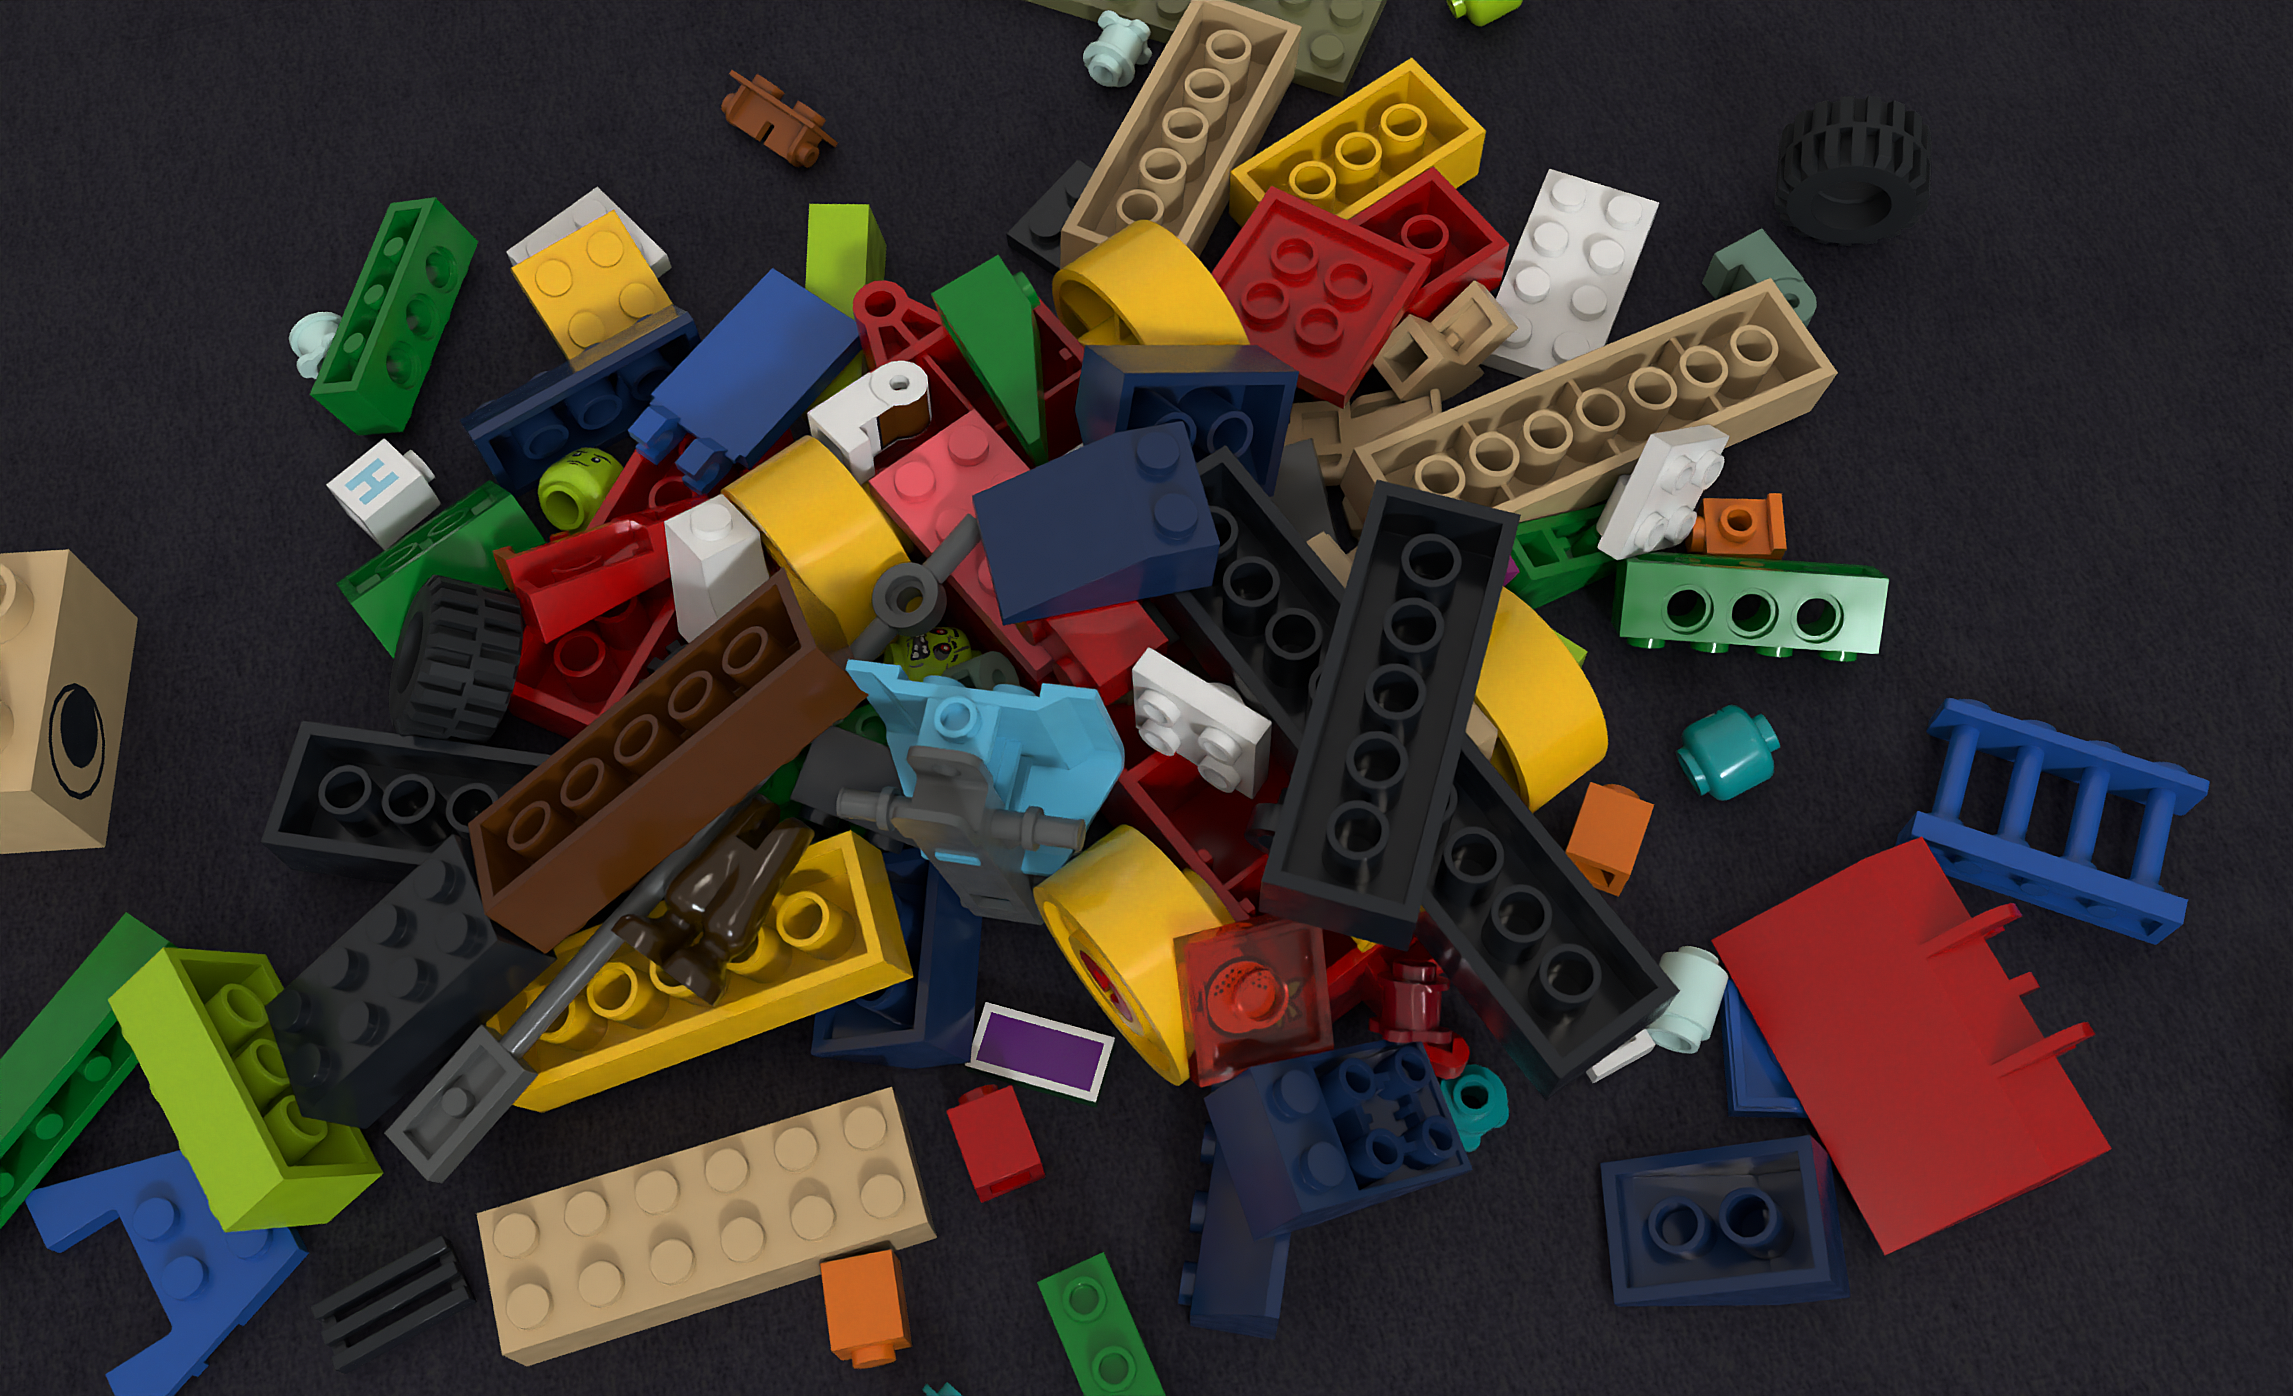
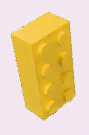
[1229,58,1486,228]

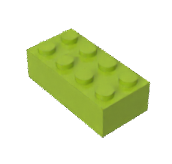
[108,947,383,1233]

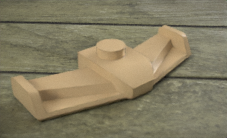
[1284,389,1443,486]

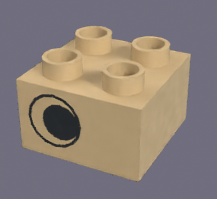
[0,549,138,854]

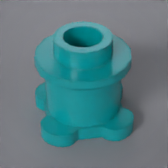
[1440,1064,1509,1152]

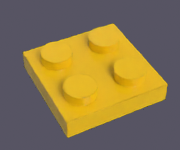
[510,209,673,360]

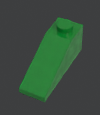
[931,255,1049,468]
[1505,504,1656,610]

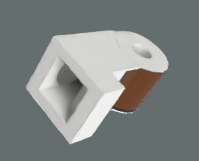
[807,361,932,485]

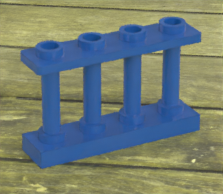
[1895,698,2210,945]

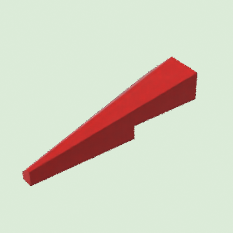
[492,493,710,644]

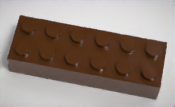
[468,567,869,954]

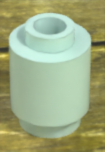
[1645,946,1728,1053]

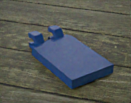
[628,268,862,495]

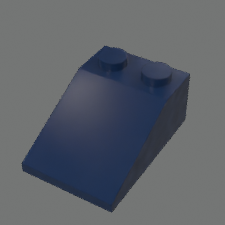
[972,421,1220,626]
[1600,1135,1851,1307]

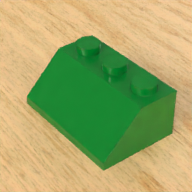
[336,480,547,659]

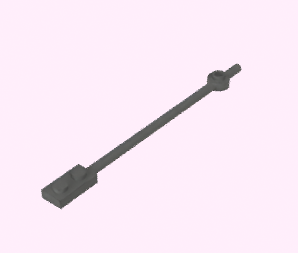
[385,513,981,1183]

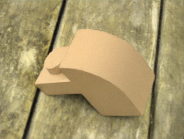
[1373,281,1518,402]

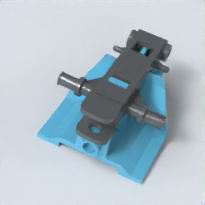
[836,659,1125,926]

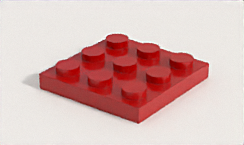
[1211,186,1432,409]

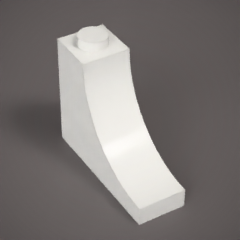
[664,494,844,726]

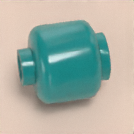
[1675,705,1780,801]

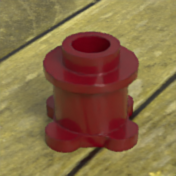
[1368,959,1452,1043]

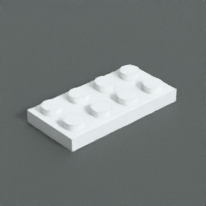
[1481,169,1659,378]

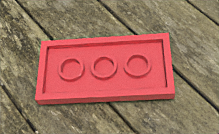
[868,409,1143,682]

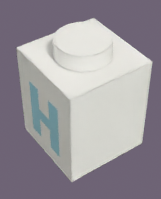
[327,439,441,550]

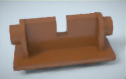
[721,70,838,168]

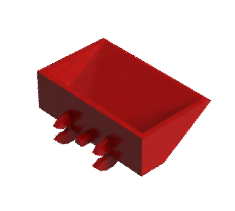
[1711,836,2112,1255]

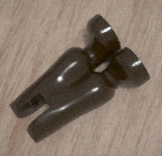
[611,793,815,1007]

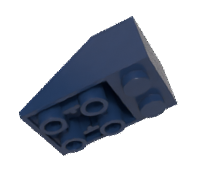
[1204,1040,1473,1241]

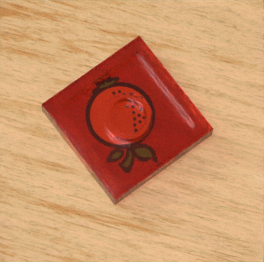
[1173,914,1334,1088]

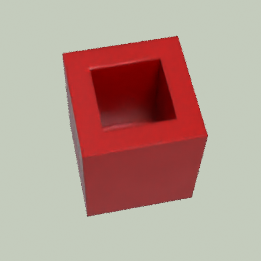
[947,1084,1046,1203]

